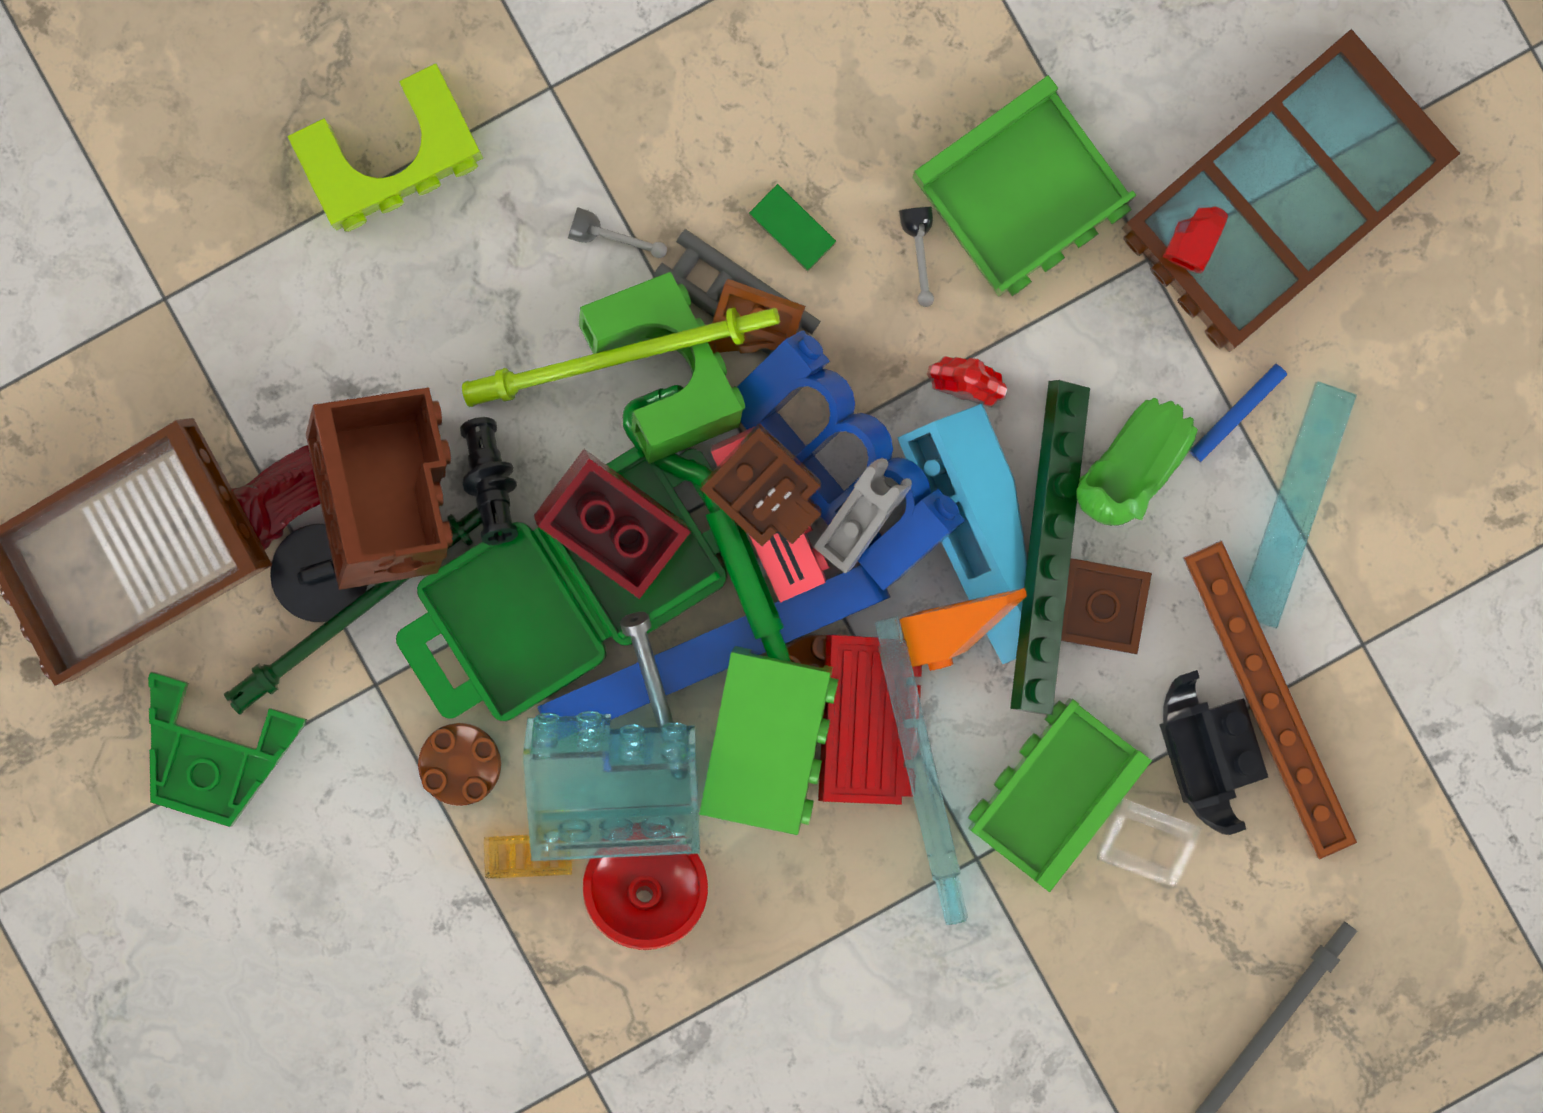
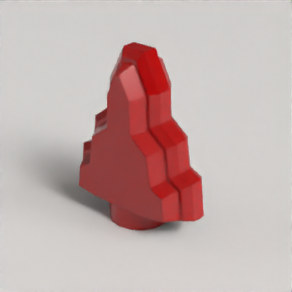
[927,356,1008,408]

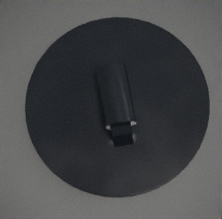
[270,524,368,622]

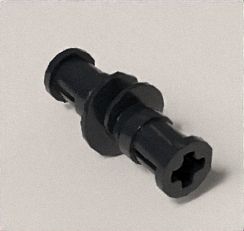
[460,417,518,545]

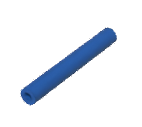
[1189,364,1287,462]

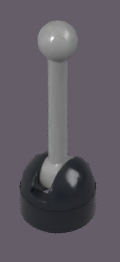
[899,206,934,307]

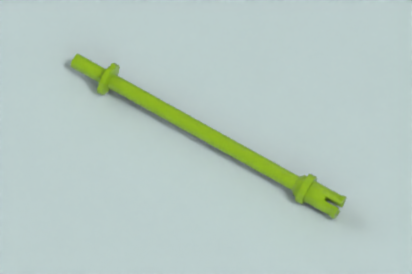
[462,307,780,407]

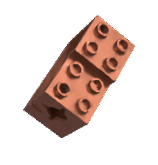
[306,387,452,590]

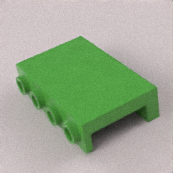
[699,646,838,835]
[968,698,1152,892]

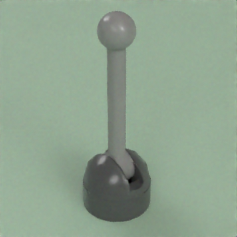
[568,207,667,258]

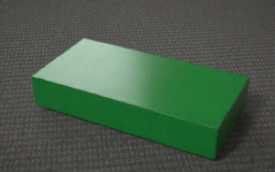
[749,184,836,272]

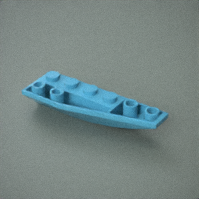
[897,404,1027,664]

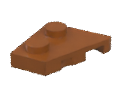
[708,279,806,354]

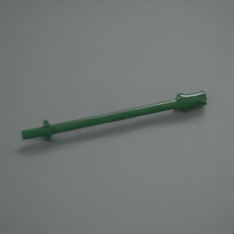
[224,507,482,715]

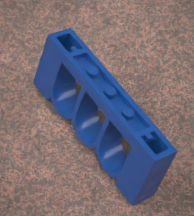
[737,330,965,591]

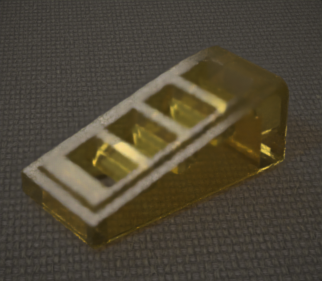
[484,833,572,879]

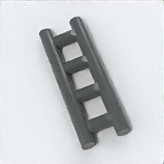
[653,229,821,355]

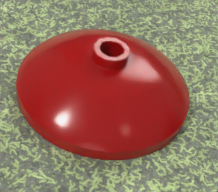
[583,827,708,950]

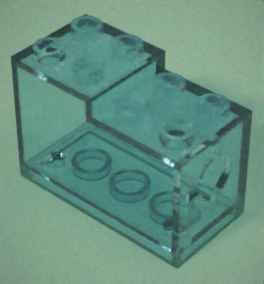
[523,711,700,861]

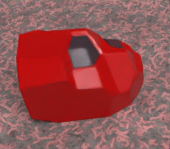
[1163,206,1228,274]

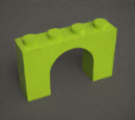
[287,63,483,232]

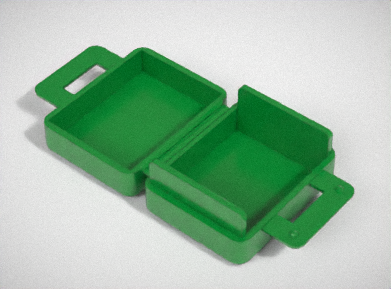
[396,447,746,721]

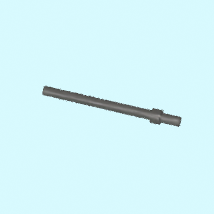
[1195,921,1358,1113]

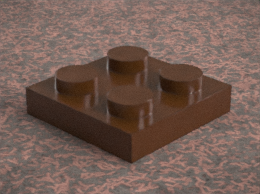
[1061,558,1152,654]

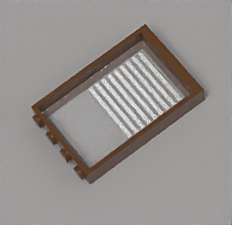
[0,418,273,686]

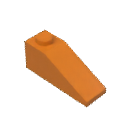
[899,588,1027,671]

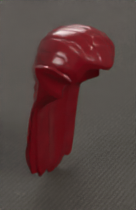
[232,445,320,550]

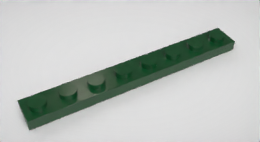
[1010,380,1090,715]

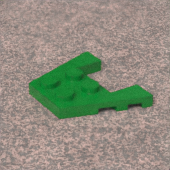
[148,672,307,827]

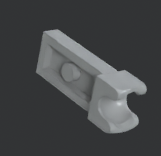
[814,458,912,574]

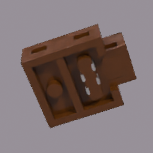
[700,423,821,547]

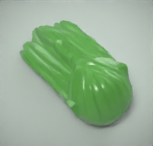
[1076,398,1198,526]

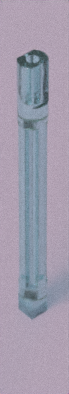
[875,616,968,925]

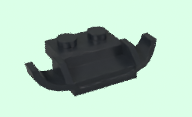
[1159,670,1269,835]

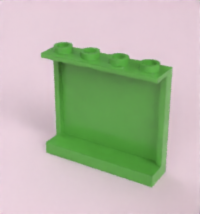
[912,75,1136,296]

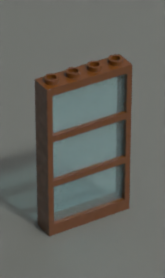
[1122,29,1460,352]

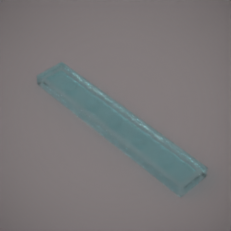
[1244,381,1357,629]

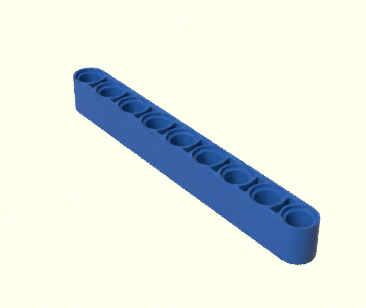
[537,565,891,745]

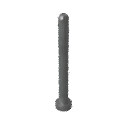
[620,612,688,779]

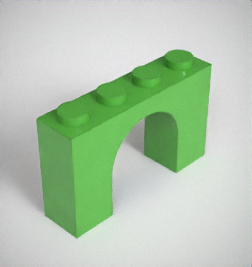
[579,272,745,464]

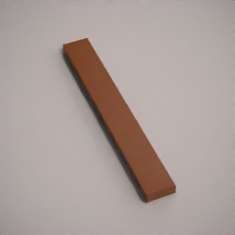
[1183,540,1357,860]

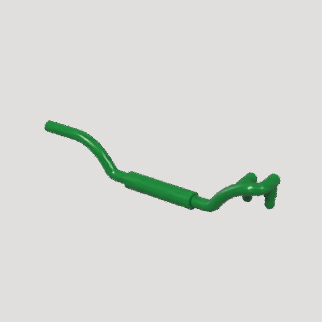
[622,385,791,662]

